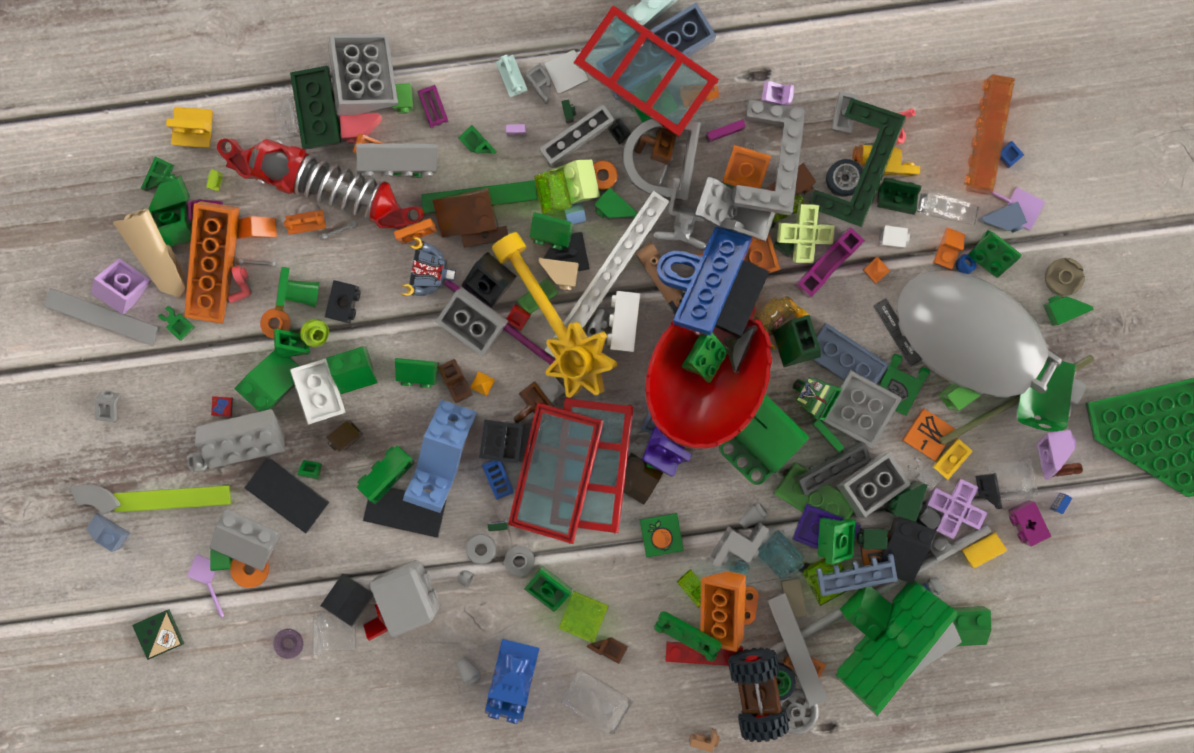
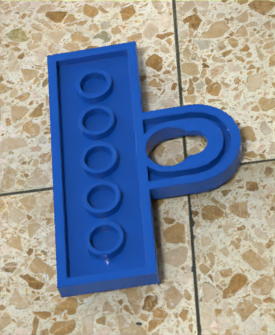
[657,226,752,336]

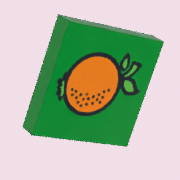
[639,513,684,558]

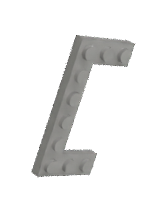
[733,99,806,215]

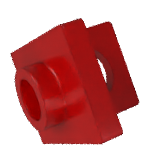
[363,604,388,641]

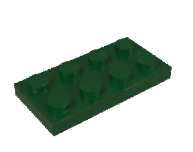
[290,66,342,150]

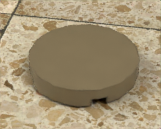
[1045,258,1085,296]

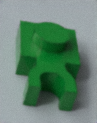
[158,306,195,341]

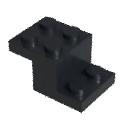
[479,419,544,464]

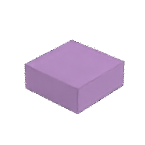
[506,124,526,136]

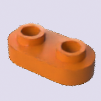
[744,585,759,625]

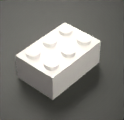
[607,291,640,352]

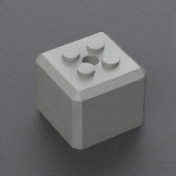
[370,560,440,638]

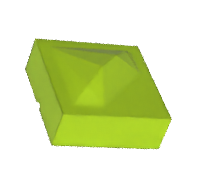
[206,169,223,192]

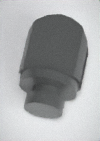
[917,504,941,529]

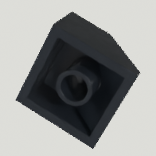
[461,252,517,309]
[320,573,374,627]

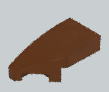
[587,637,629,664]

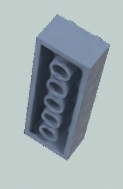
[596,2,716,100]

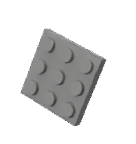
[822,370,902,448]

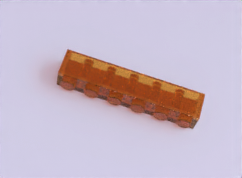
[964,74,1015,195]

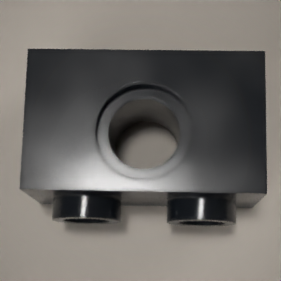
[325,280,361,323]

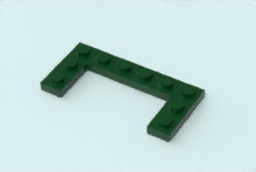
[809,98,907,227]

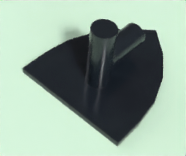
[543,232,590,271]

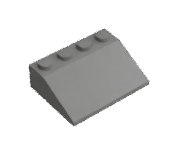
[328,34,398,115]

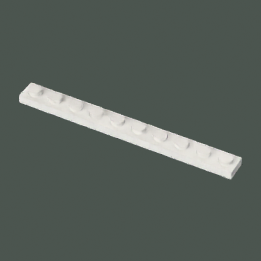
[545,191,670,357]

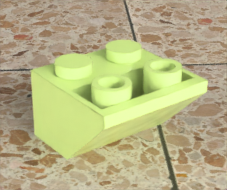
[550,159,600,208]

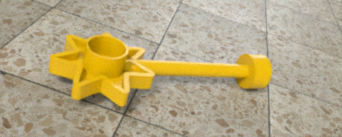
[491,232,618,398]

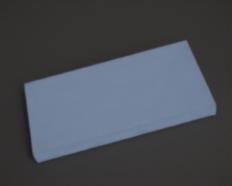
[813,323,889,384]

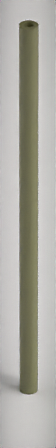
[939,355,1095,445]

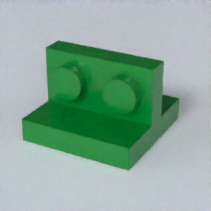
[818,517,856,565]

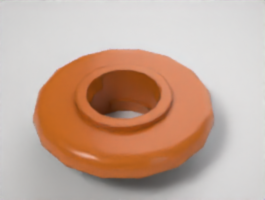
[593,160,618,191]
[260,308,290,338]

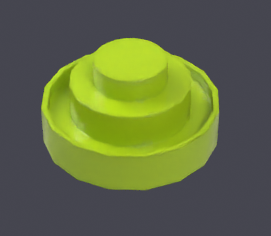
[300,318,329,347]

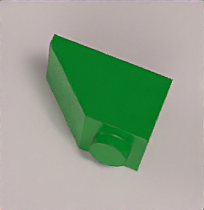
[148,174,190,212]
[594,188,638,220]
[1043,295,1094,326]

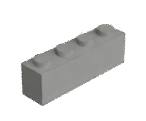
[539,104,614,168]

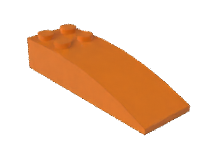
[184,201,240,324]

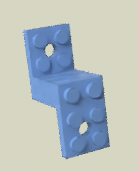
[403,400,477,513]

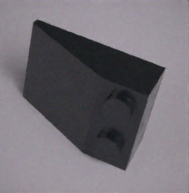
[878,516,936,584]

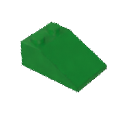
[234,350,300,412]

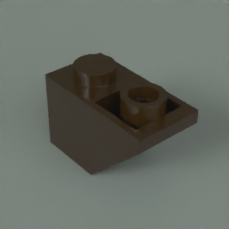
[326,420,363,452]

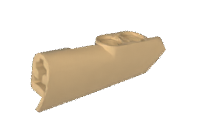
[113,209,186,297]

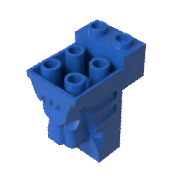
[485,639,539,724]

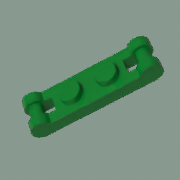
[654,611,722,661]

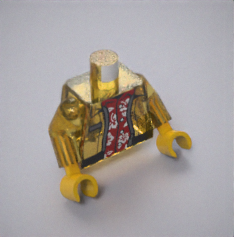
[754,296,809,350]

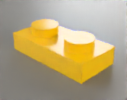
[932,438,973,480]

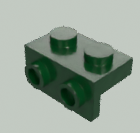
[877,178,922,215]

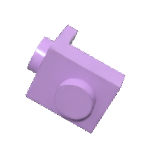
[761,81,794,105]

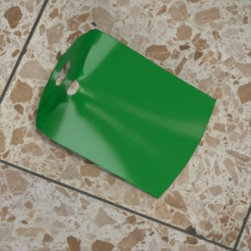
[1017,361,1076,432]

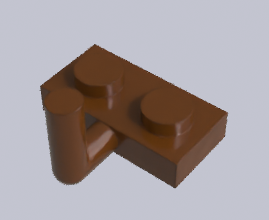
[634,127,676,165]
[514,381,555,424]

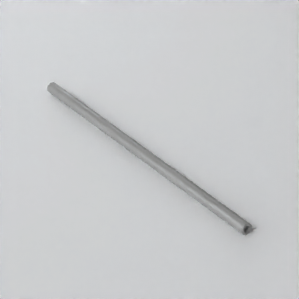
[770,524,991,655]

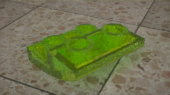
[558,591,609,643]

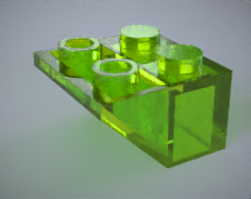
[534,170,572,216]

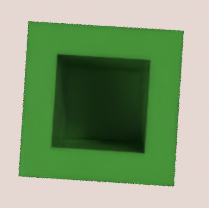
[392,83,414,114]

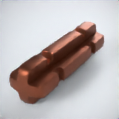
[1053,463,1083,477]

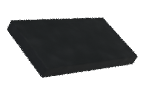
[715,260,770,338]
[244,457,330,534]
[363,488,447,538]

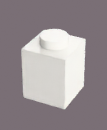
[878,225,910,249]

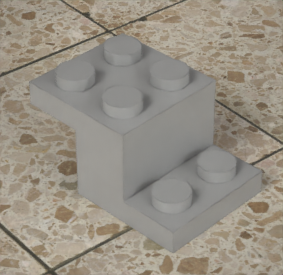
[709,522,770,567]

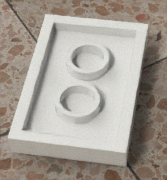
[290,359,346,425]

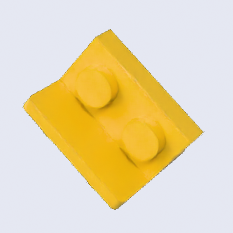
[166,107,213,148]

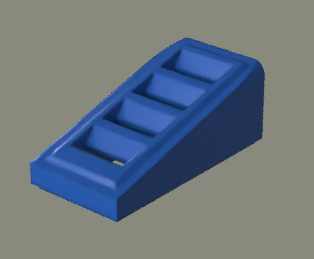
[482,460,514,500]

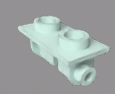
[496,55,528,98]

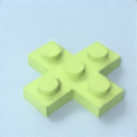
[777,204,835,263]

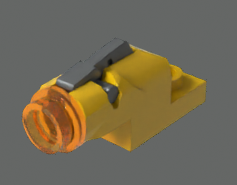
[852,143,920,177]

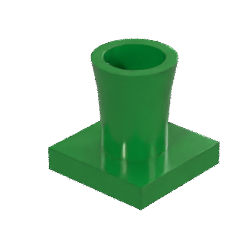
[275,267,319,311]

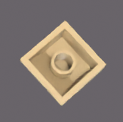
[539,258,579,290]

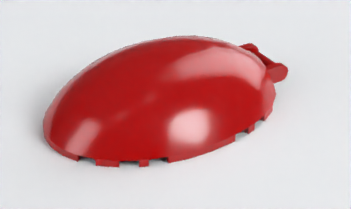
[645,307,772,449]

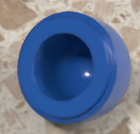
[956,254,976,274]

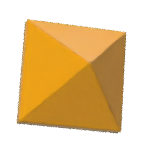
[470,371,495,396]

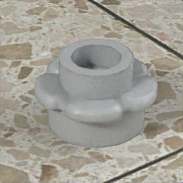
[927,576,944,595]

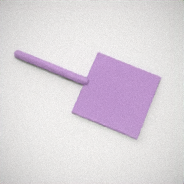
[977,184,1045,230]

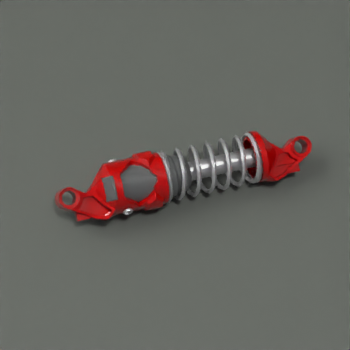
[217,138,424,230]

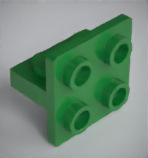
[968,230,1022,278]
[681,333,728,383]

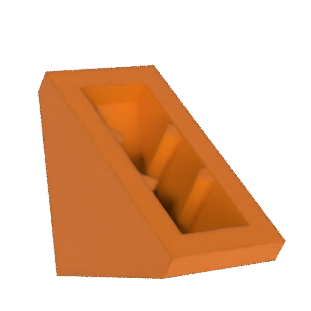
[237,216,277,239]

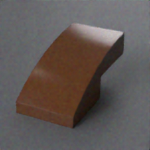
[438,359,473,403]

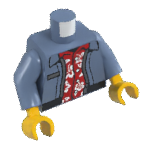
[400,237,456,296]

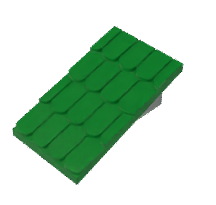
[836,580,962,716]

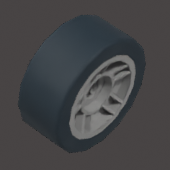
[826,159,863,197]

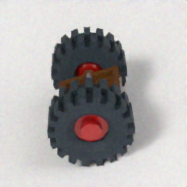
[728,647,789,742]

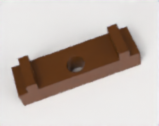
[461,226,508,248]

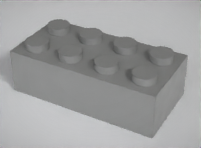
[195,409,285,469]

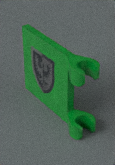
[879,354,930,416]

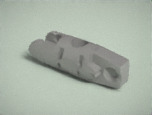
[586,308,608,337]

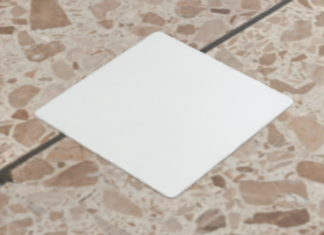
[545,50,588,93]

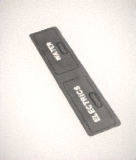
[873,298,923,367]

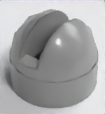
[457,570,474,587]

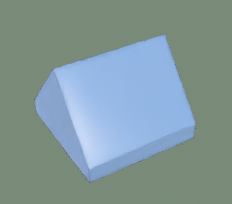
[564,202,586,224]

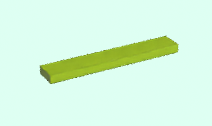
[114,485,231,512]

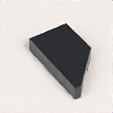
[975,473,1003,509]

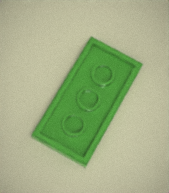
[774,462,854,519]

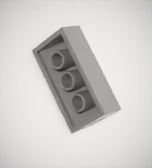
[356,144,437,177]

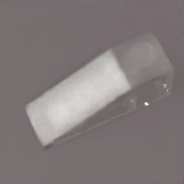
[917,193,979,225]

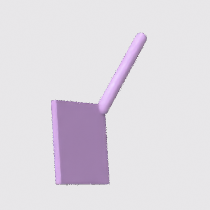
[187,554,224,618]

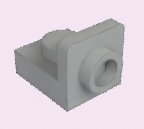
[94,390,120,422]

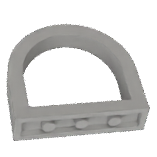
[622,117,701,200]

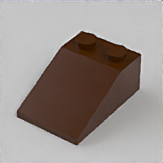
[432,187,498,237]

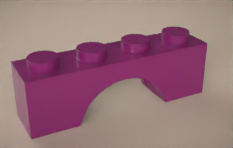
[794,228,865,298]

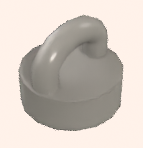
[188,452,207,472]

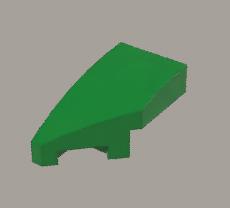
[458,125,497,154]

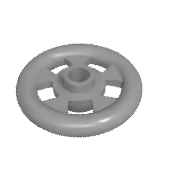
[780,689,819,734]

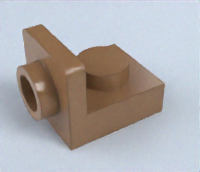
[689,728,719,752]

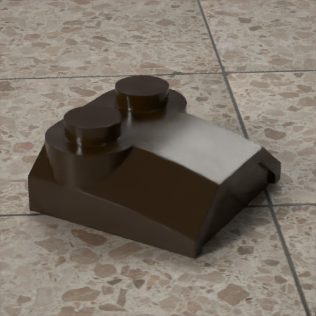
[611,452,663,505]

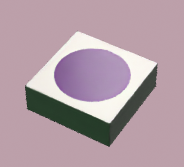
[488,520,509,532]

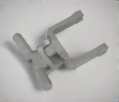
[654,178,707,250]

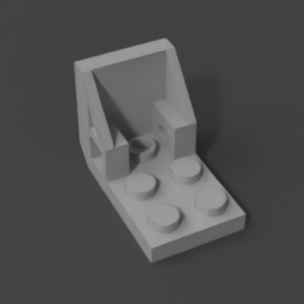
[695,177,775,241]

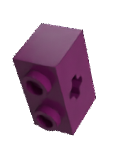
[1009,500,1052,547]

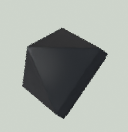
[608,118,631,144]

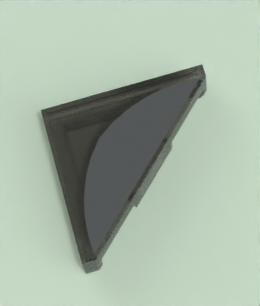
[723,326,758,373]

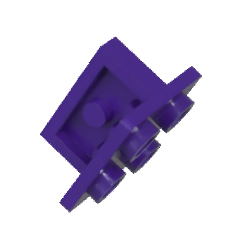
[642,426,692,477]

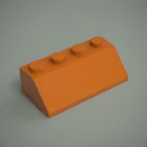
[700,571,746,652]

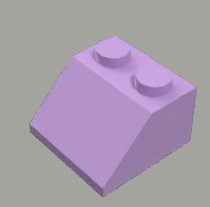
[91,258,151,315]
[1037,430,1076,480]

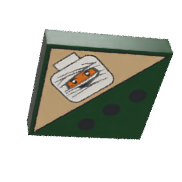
[132,609,185,660]

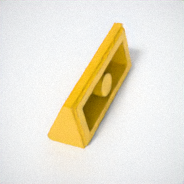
[961,532,1007,568]

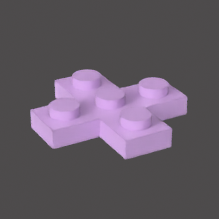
[926,478,987,539]

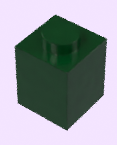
[857,528,887,549]

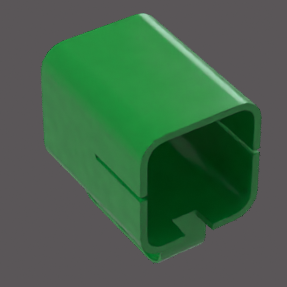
[719,394,809,485]

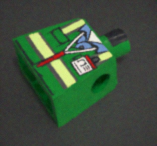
[792,377,842,421]

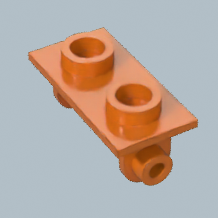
[284,210,326,235]

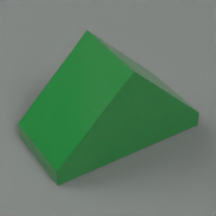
[274,329,310,357]

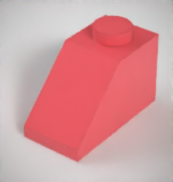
[340,113,382,144]

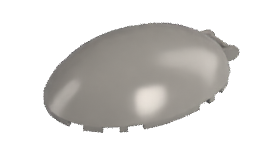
[896,270,1062,398]

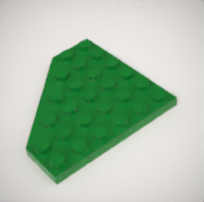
[1085,377,1194,497]

